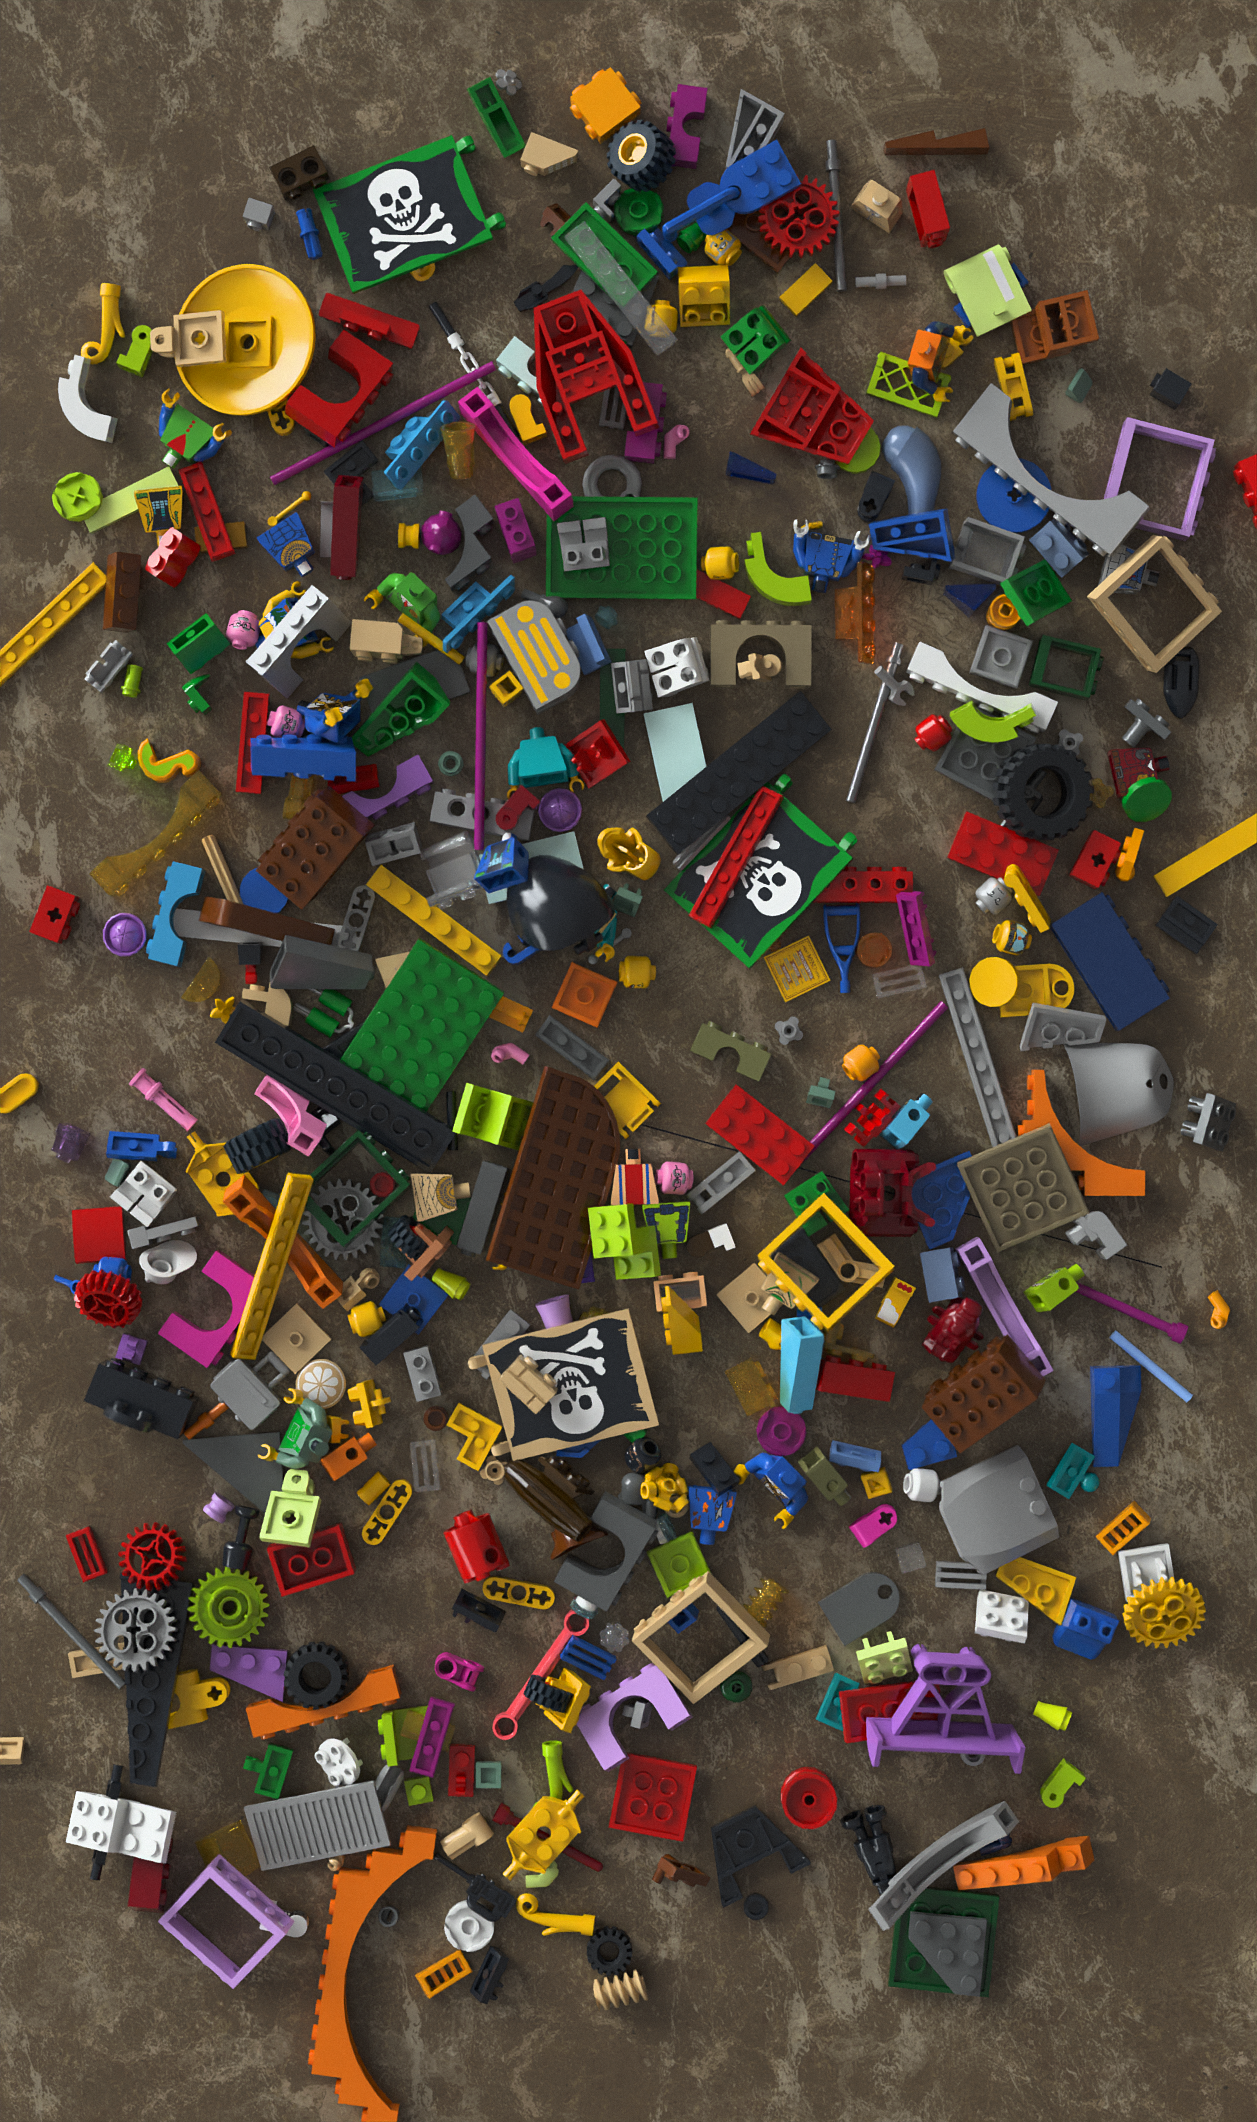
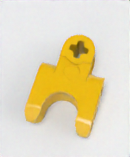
[168,1669,231,1729]

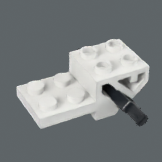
[66,1764,176,1881]

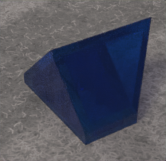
[943,584,996,618]

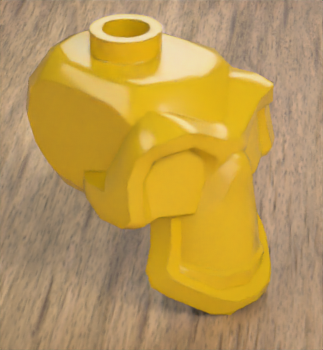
[598,827,661,881]

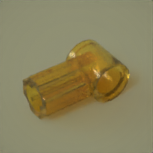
[283,773,314,820]

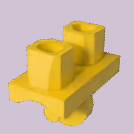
[347,1379,391,1428]

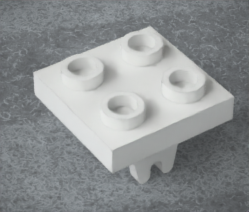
[1118,1543,1174,1602]
[975,1589,1029,1644]

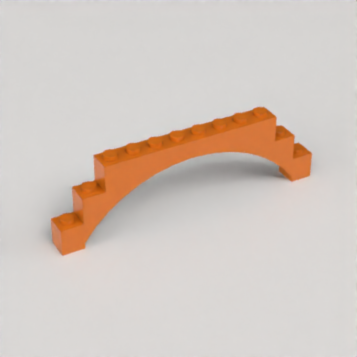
[308,1825,437,2122]

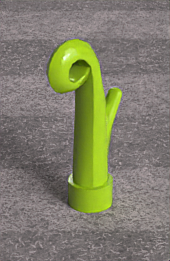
[533,1740,573,1807]

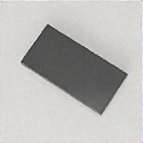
[359,650,470,713]

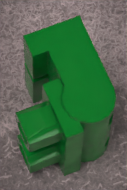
[720,305,792,375]
[784,1171,849,1236]

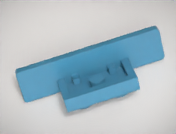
[384,400,460,490]
[441,575,515,653]

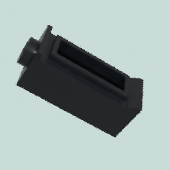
[359,1303,424,1366]

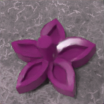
[862,545,892,568]

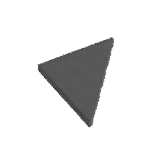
[183,1431,287,1521]

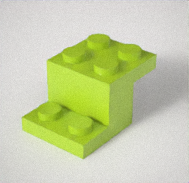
[453,1083,533,1150]
[588,1204,661,1280]

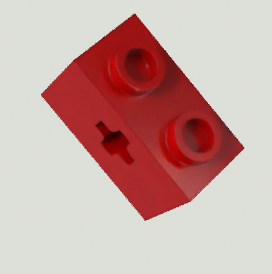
[1068,830,1122,889]
[29,885,80,944]

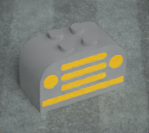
[487,601,581,715]

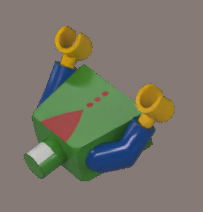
[159,389,232,469]

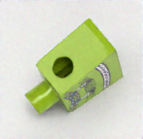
[1023,1264,1085,1312]

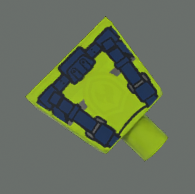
[642,1201,690,1259]

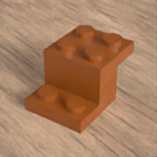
[1010,290,1099,365]

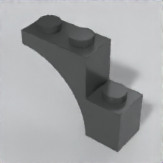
[445,495,494,591]

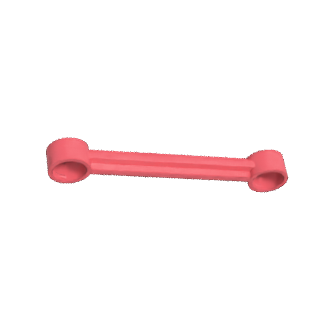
[492,1609,589,1740]

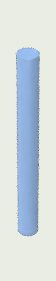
[1109,1330,1193,1403]

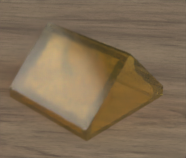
[194,1820,261,1888]

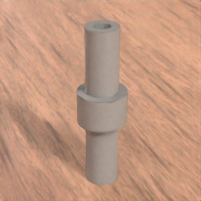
[855,273,906,289]

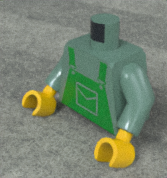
[258,1389,332,1469]

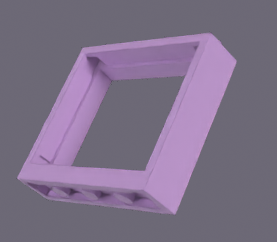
[1104,417,1216,541]
[158,1854,295,1989]

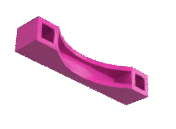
[458,387,574,521]

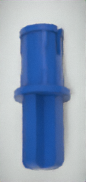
[296,208,322,260]

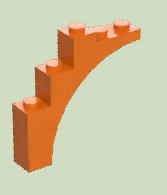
[1017,1070,1145,1196]

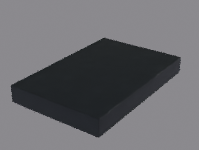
[770,1228,846,1308]

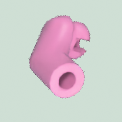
[491,1043,530,1065]

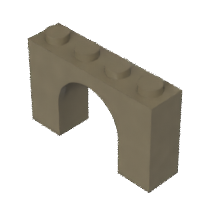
[710,620,812,689]

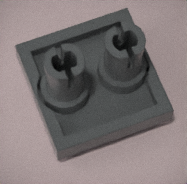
[1122,699,1171,747]
[1181,1093,1236,1152]

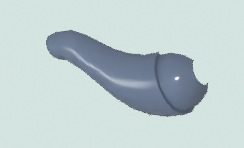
[882,426,941,515]

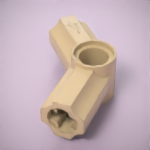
[817,1233,885,1288]

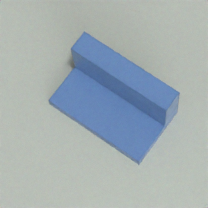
[566,614,611,675]

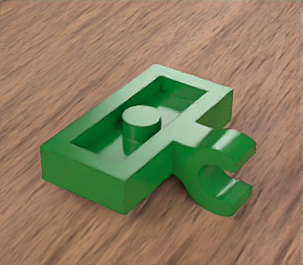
[243,1742,293,1799]

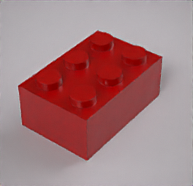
[267,1522,357,1597]

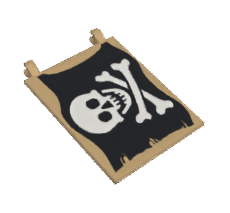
[468,1308,659,1461]

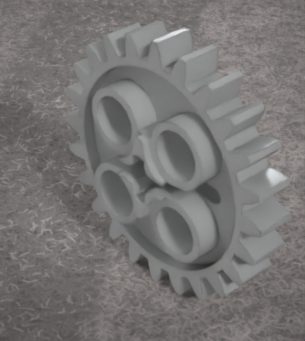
[302,1179,384,1260]
[94,1588,178,1672]

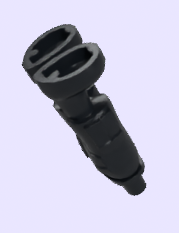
[840,1805,897,1895]

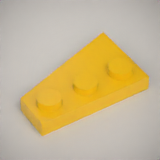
[996,1557,1076,1626]

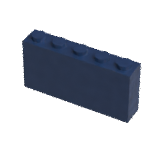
[1050,892,1170,1031]

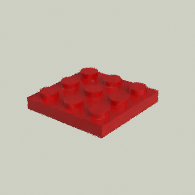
[609,1752,697,1842]

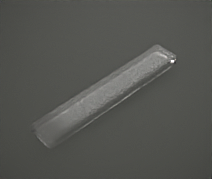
[564,221,677,357]

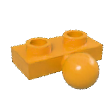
[1115,828,1144,882]

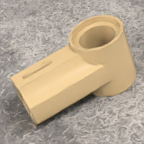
[440,1812,494,1860]

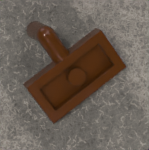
[652,1854,710,1887]

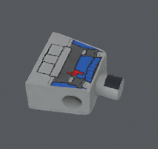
[1097,545,1160,594]

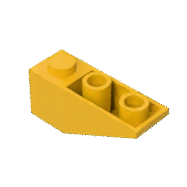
[661,1286,703,1355]

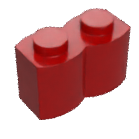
[145,527,201,588]

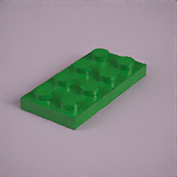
[551,202,658,310]

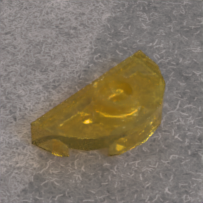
[181,957,220,1002]

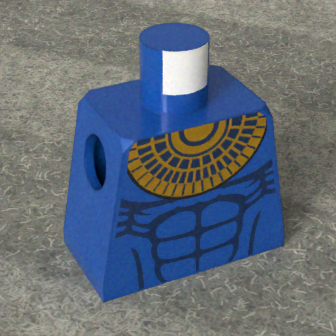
[257,512,315,577]

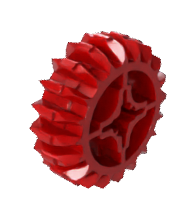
[74,1269,143,1329]
[118,1522,187,1591]

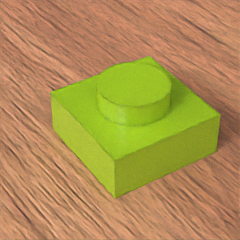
[404,1776,434,1806]

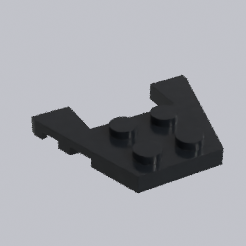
[711,1805,811,1908]

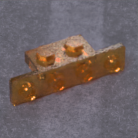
[835,562,876,664]

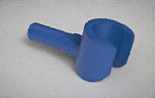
[54,1275,80,1294]

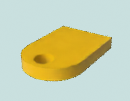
[999,964,1074,1018]

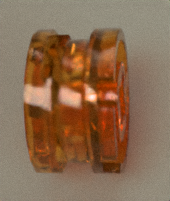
[856,932,892,968]

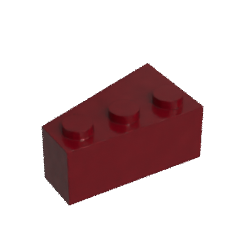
[128,1838,173,1913]

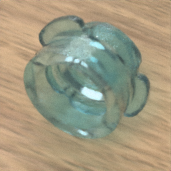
[595,606,618,629]

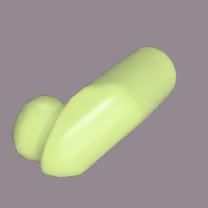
[526,1861,559,1888]

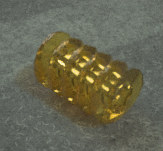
[742,1578,789,1628]

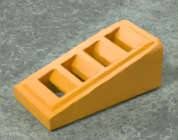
[1096,1501,1151,1555]
[415,1950,473,1999]

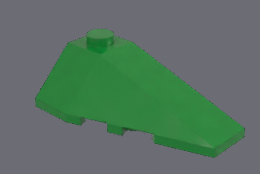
[351,661,451,757]

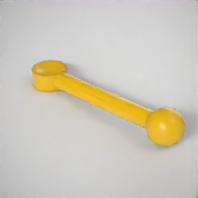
[268,491,312,527]

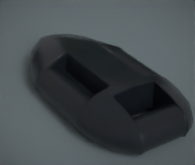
[1163,647,1200,719]

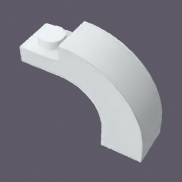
[58,355,118,443]

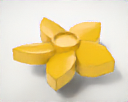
[210,996,236,1024]

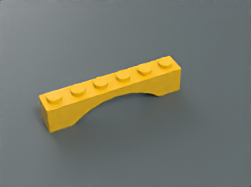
[366,865,502,977]

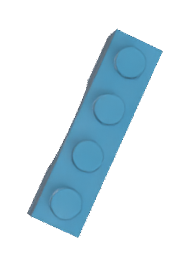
[146,861,206,967]

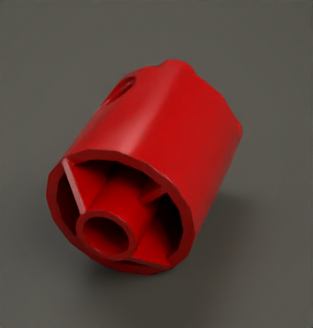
[443,1510,510,1583]

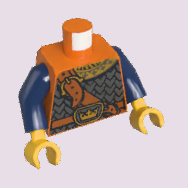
[908,321,971,402]

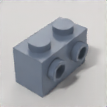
[920,1247,965,1303]

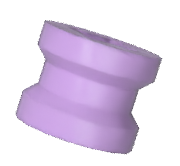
[203,1492,235,1524]

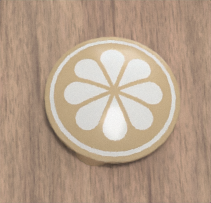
[296,1359,346,1409]

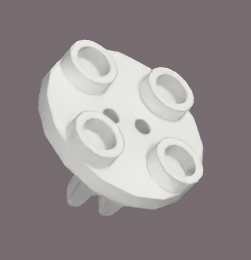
[315,1738,363,1786]

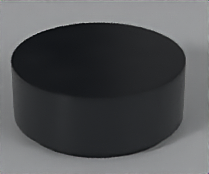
[743,1893,769,1920]

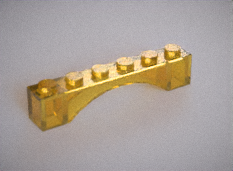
[89,770,222,897]

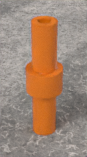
[184,1403,229,1440]

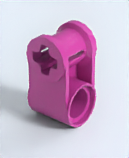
[849,1504,897,1548]
[435,1652,484,1692]

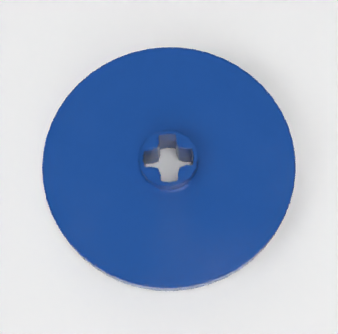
[976,458,1051,533]

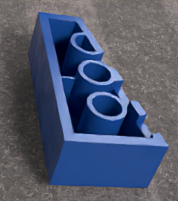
[250,734,356,782]

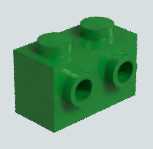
[167,613,230,674]

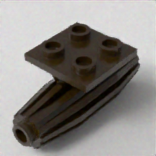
[504,1456,595,1542]

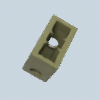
[798,1446,851,1506]

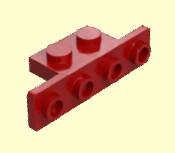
[318,293,420,349]

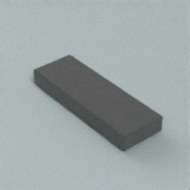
[535,1015,610,1080]

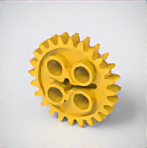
[1122,1577,1206,1648]

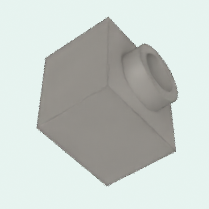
[243,198,275,231]

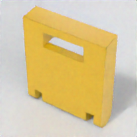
[594,1061,661,1139]

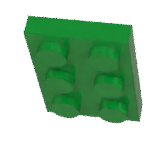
[1000,560,1072,626]

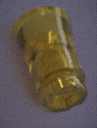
[440,421,475,479]

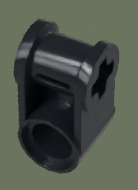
[857,471,895,522]

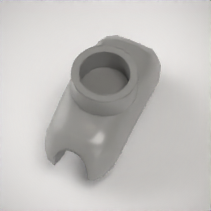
[375,1764,404,1812]

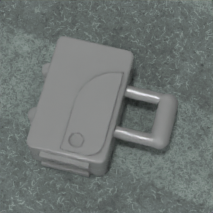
[210,1351,290,1430]

